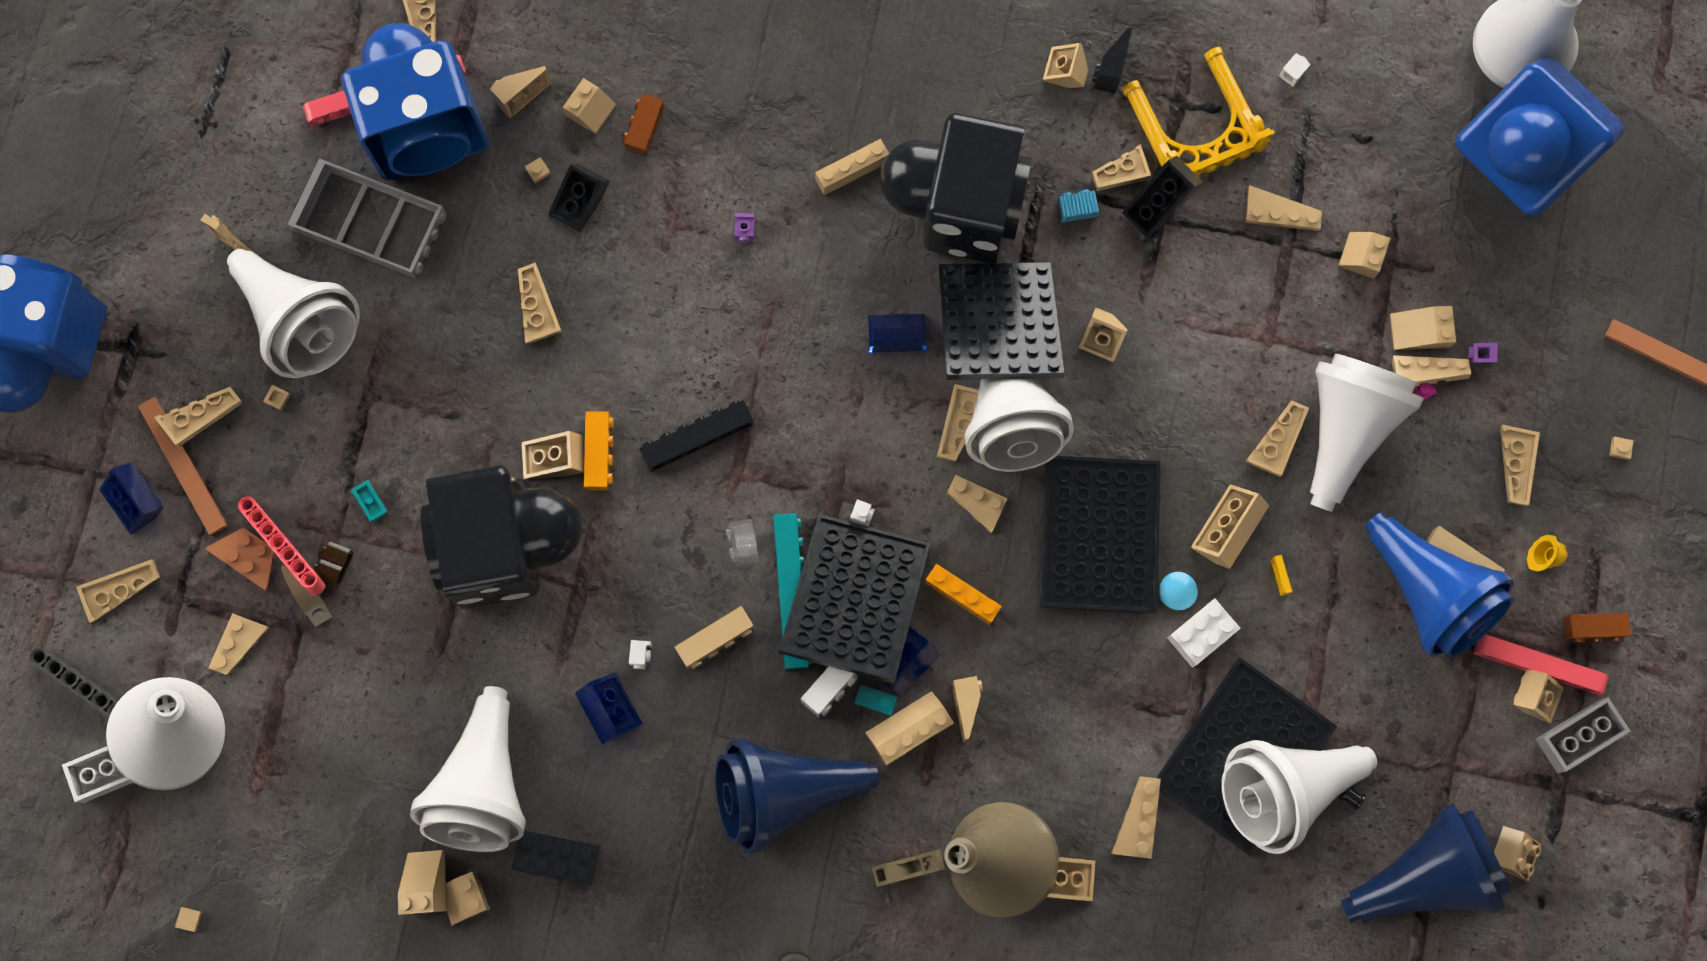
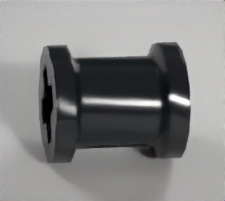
[1339,786,1366,810]

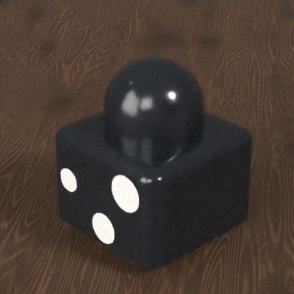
[880,113,1032,265]
[420,465,582,609]

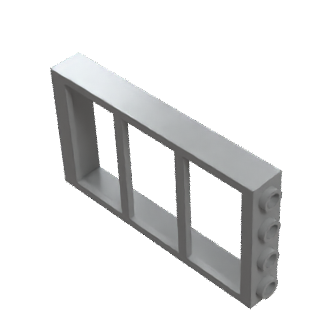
[288,158,446,278]

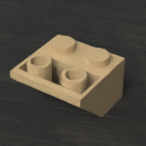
[1494,826,1541,881]

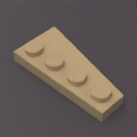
[1245,185,1322,231]
[1500,425,1540,507]
[76,559,160,623]
[1111,776,1161,859]

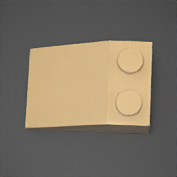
[490,66,552,118]
[1390,306,1456,351]
[522,431,584,480]
[951,676,983,742]
[398,850,446,915]
[1047,857,1095,901]

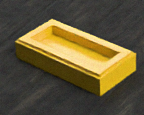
[1270,555,1292,596]

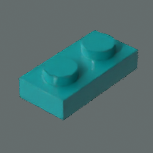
[351,480,388,523]
[854,685,898,716]

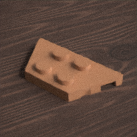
[206,528,275,591]

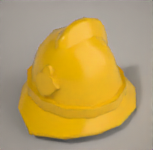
[1527,534,1568,572]

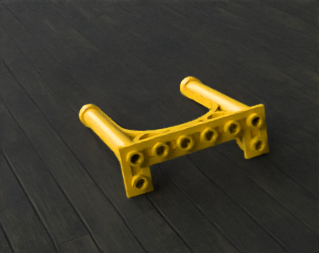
[1122,47,1275,177]

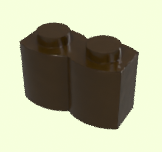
[313,541,354,587]

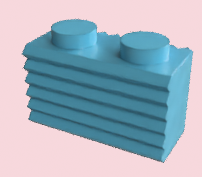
[1056,189,1099,223]

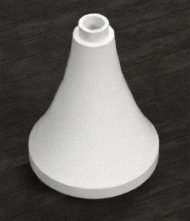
[1473,0,1582,88]
[227,249,360,378]
[1310,353,1424,512]
[964,378,1074,472]
[106,677,225,790]
[410,686,526,852]
[1222,740,1377,854]

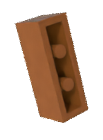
[623,93,665,156]
[1563,613,1631,643]

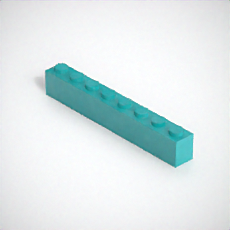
[773,513,812,671]

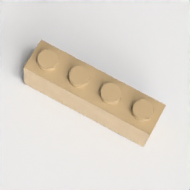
[815,139,889,195]
[1426,526,1505,572]
[675,606,754,669]

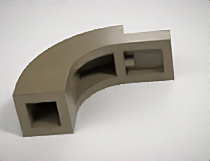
[281,564,332,627]
[872,849,945,887]

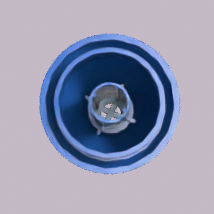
[1365,512,1514,658]

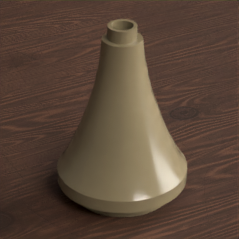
[944,802,1059,918]

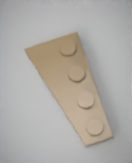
[403,0,436,42]
[518,263,562,345]
[1392,355,1471,386]
[937,384,979,462]
[154,387,242,448]
[1245,401,1309,477]

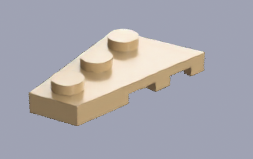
[1092,144,1151,191]
[201,214,251,251]
[947,475,1007,534]
[209,613,270,676]

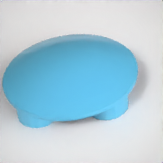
[1159,572,1198,610]

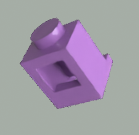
[735,213,755,243]
[1468,342,1498,362]

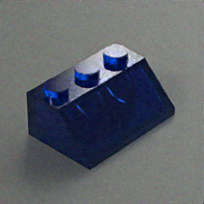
[868,314,926,353]
[99,462,163,535]
[881,627,941,697]
[575,673,643,745]

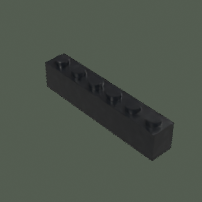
[639,400,754,473]

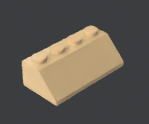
[1191,485,1269,569]
[865,691,954,766]

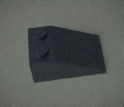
[1092,28,1132,93]
[548,164,610,232]

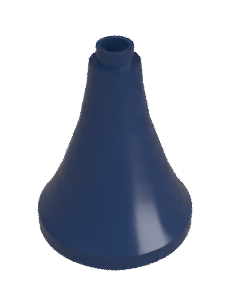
[715,739,879,854]
[1341,803,1513,923]

